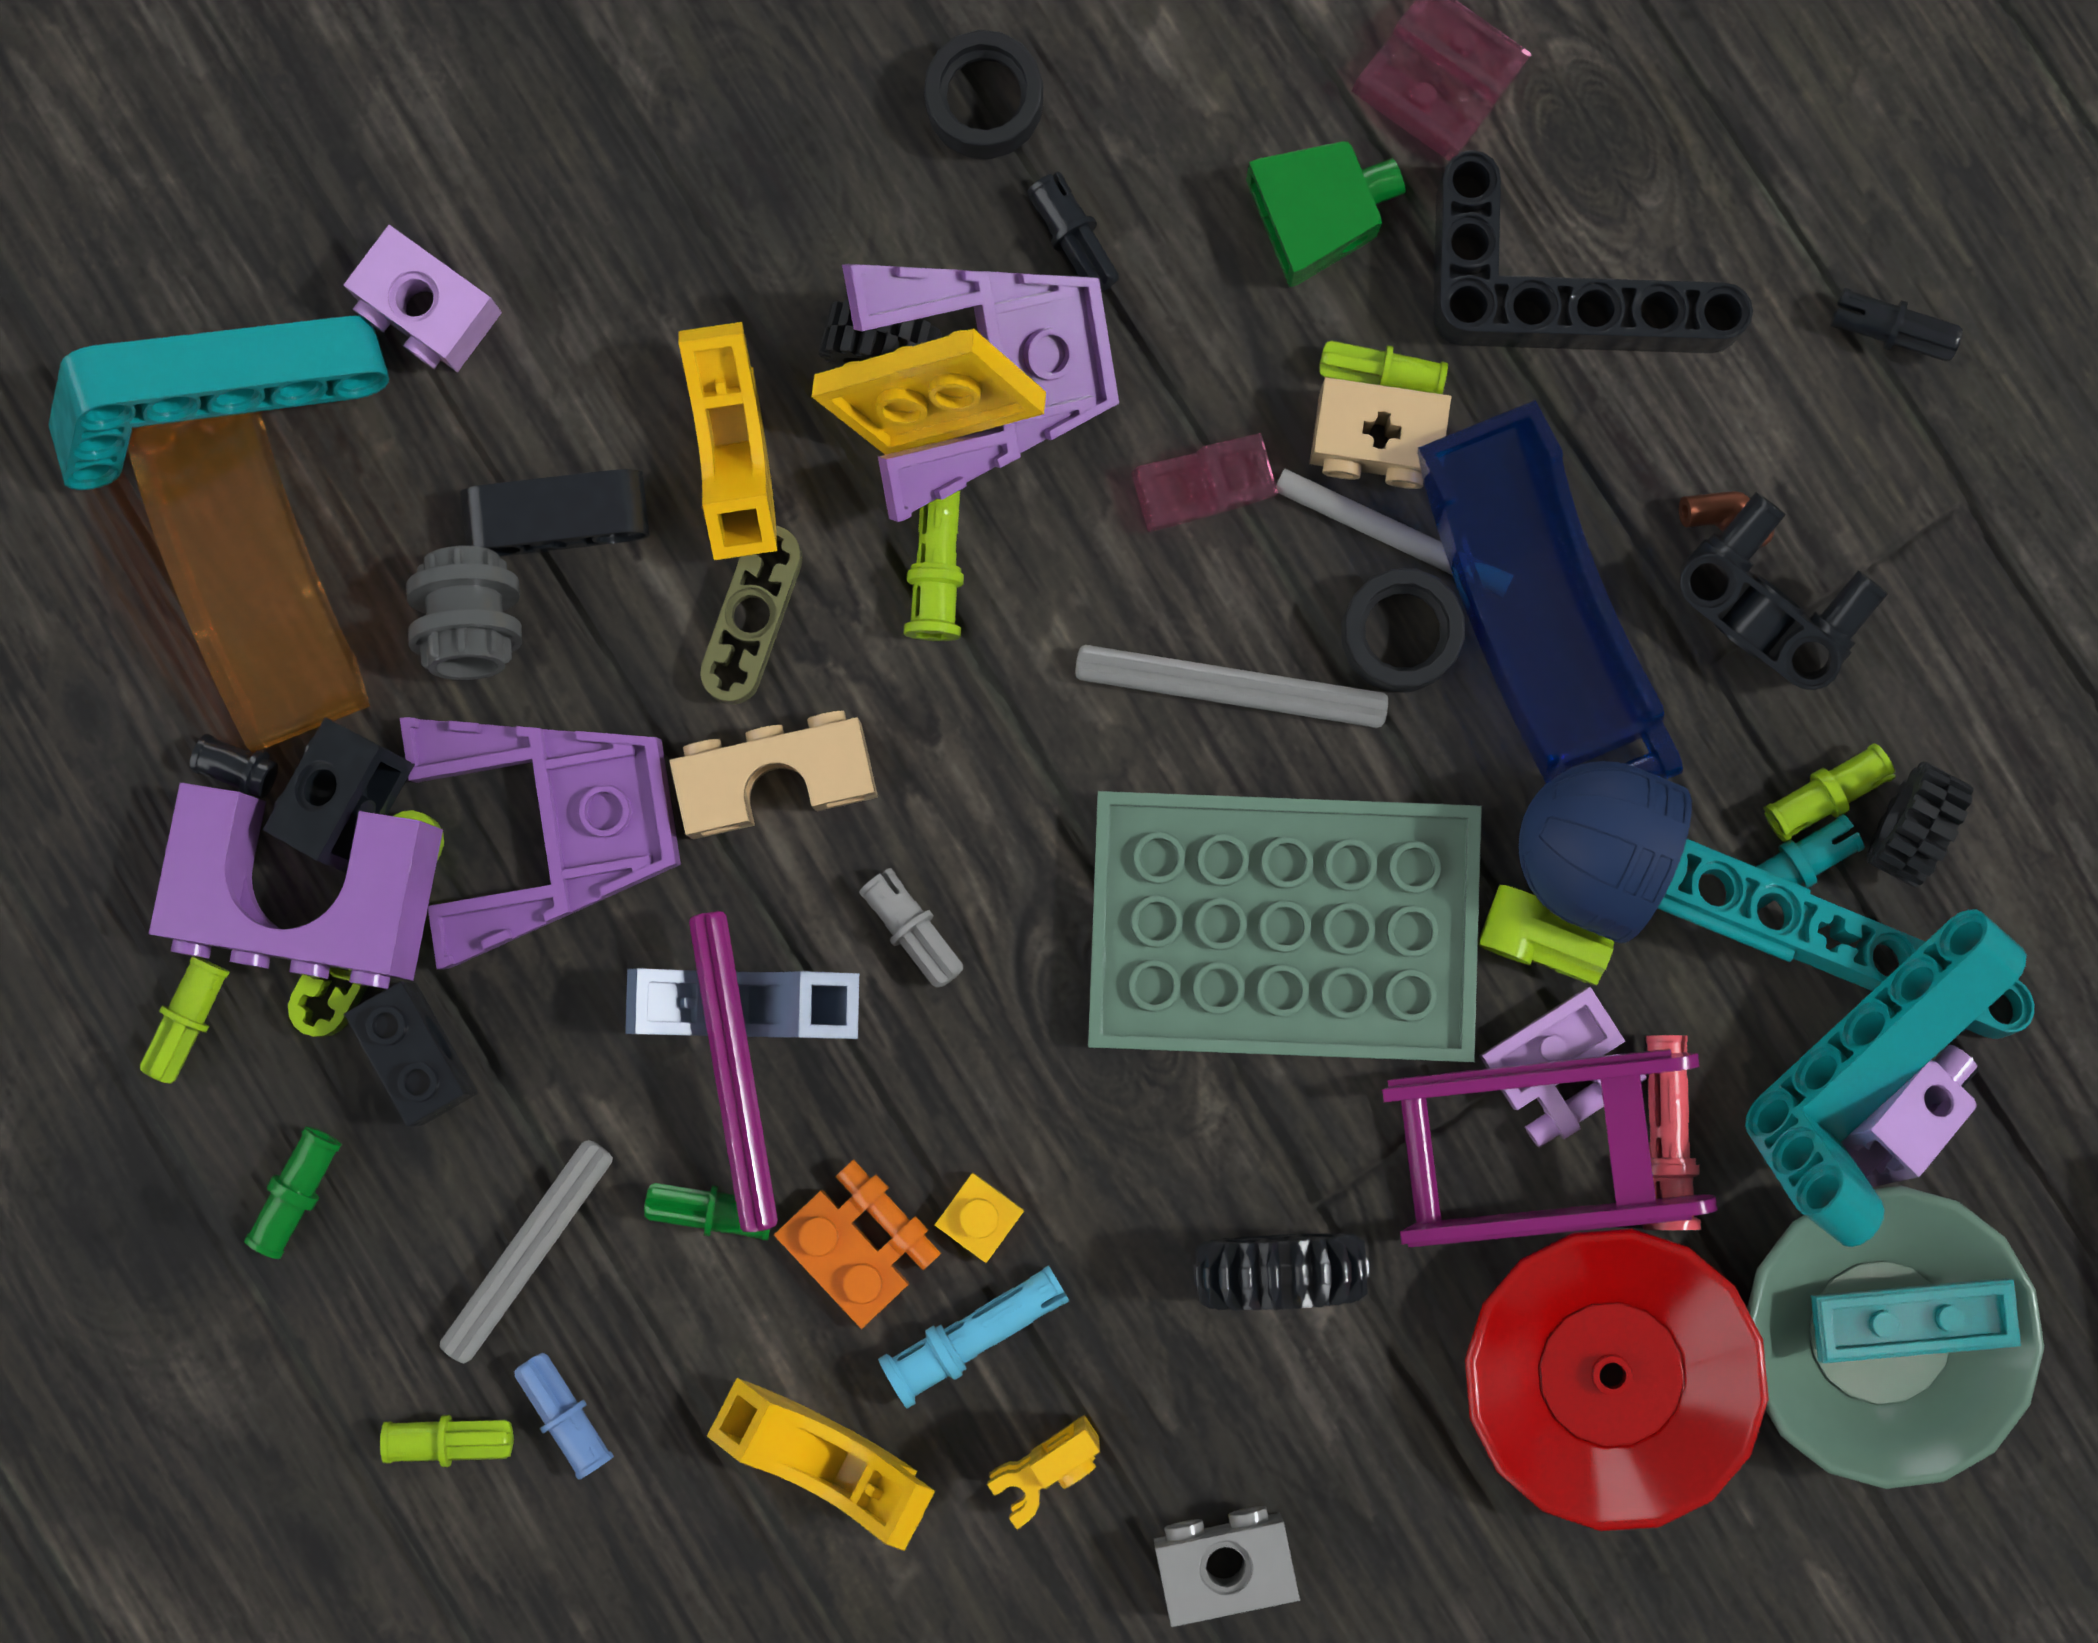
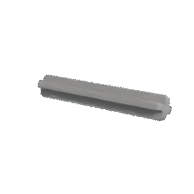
[440,1140,613,1364]

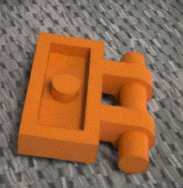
[774,1159,941,1329]

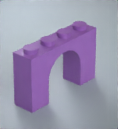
[149,783,443,989]

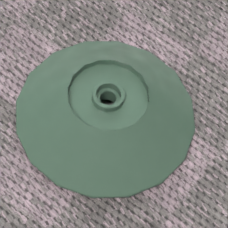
[1747,1185,2044,1489]

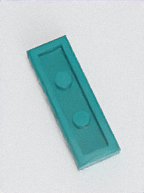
[1811,1278,2021,1364]

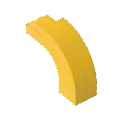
[678,322,777,560]
[707,1378,935,1551]

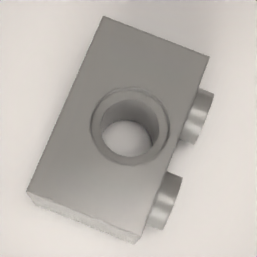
[1154,1506,1300,1627]

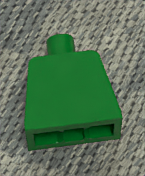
[1246,141,1405,288]

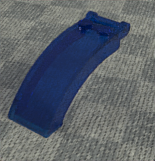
[1417,400,1683,784]

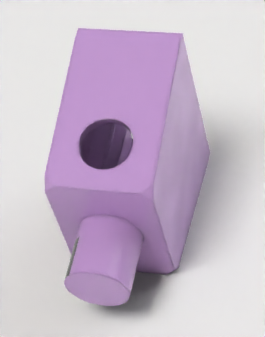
[1842,1045,1978,1187]

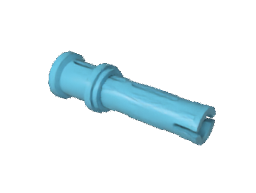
[878,1265,1069,1409]

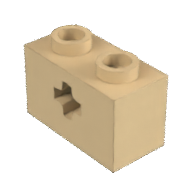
[1309,377,1451,489]

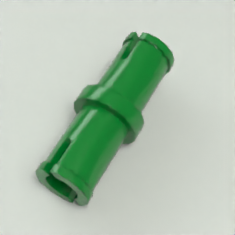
[244,1126,342,1259]

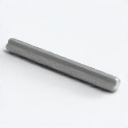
[1075,645,1388,728]

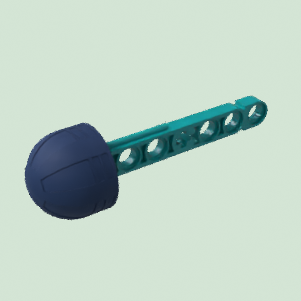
[1519,761,2035,1039]

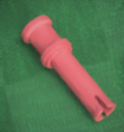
[1643,1035,1701,1230]

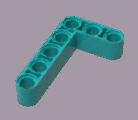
[48,316,389,490]
[1745,910,2026,1247]

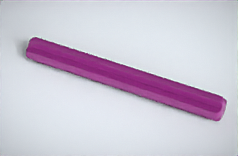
[689,911,778,1232]

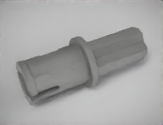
[859,868,963,987]

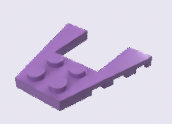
[842,264,1119,522]
[400,717,681,969]

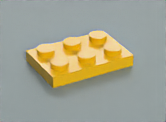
[812,329,1046,455]

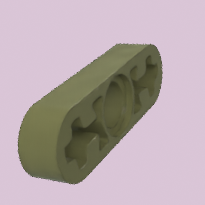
[700,526,803,705]

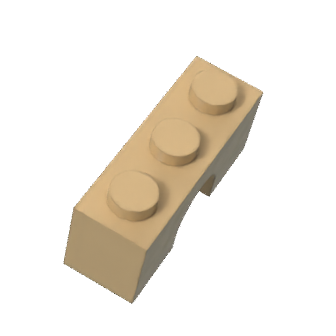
[669,711,878,840]

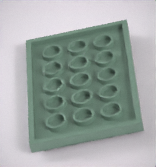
[1088,791,1482,1062]

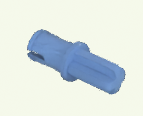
[514,1353,614,1480]

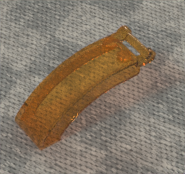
[128,411,370,753]

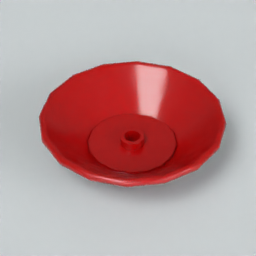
[1465,1229,1769,1531]

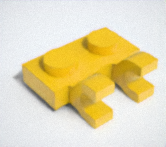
[987,1414,1100,1529]

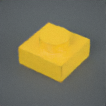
[935,1172,1024,1263]

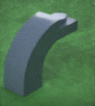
[625,969,859,1039]

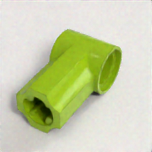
[1478,885,1614,985]

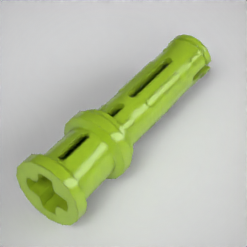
[904,490,964,641]

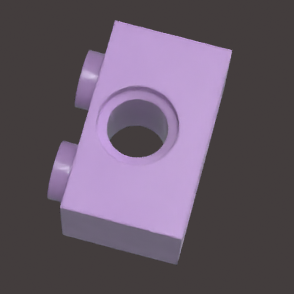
[344,225,502,372]

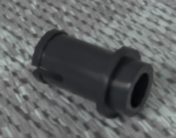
[190,734,278,798]

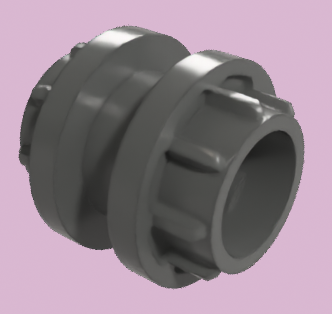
[406,546,522,680]

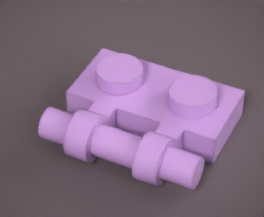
[1479,987,1647,1148]

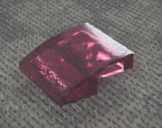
[1351,0,1532,161]

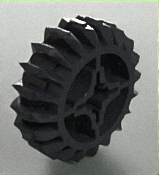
[1193,1233,1370,1311]

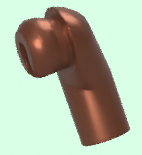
[1679,491,1775,548]

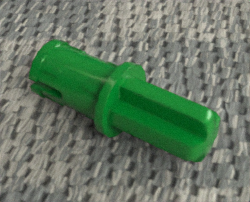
[644,1183,775,1241]

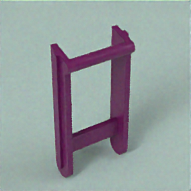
[1382,1049,1718,1248]

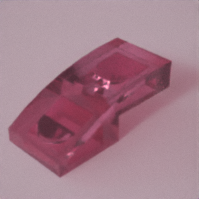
[1131,433,1278,532]

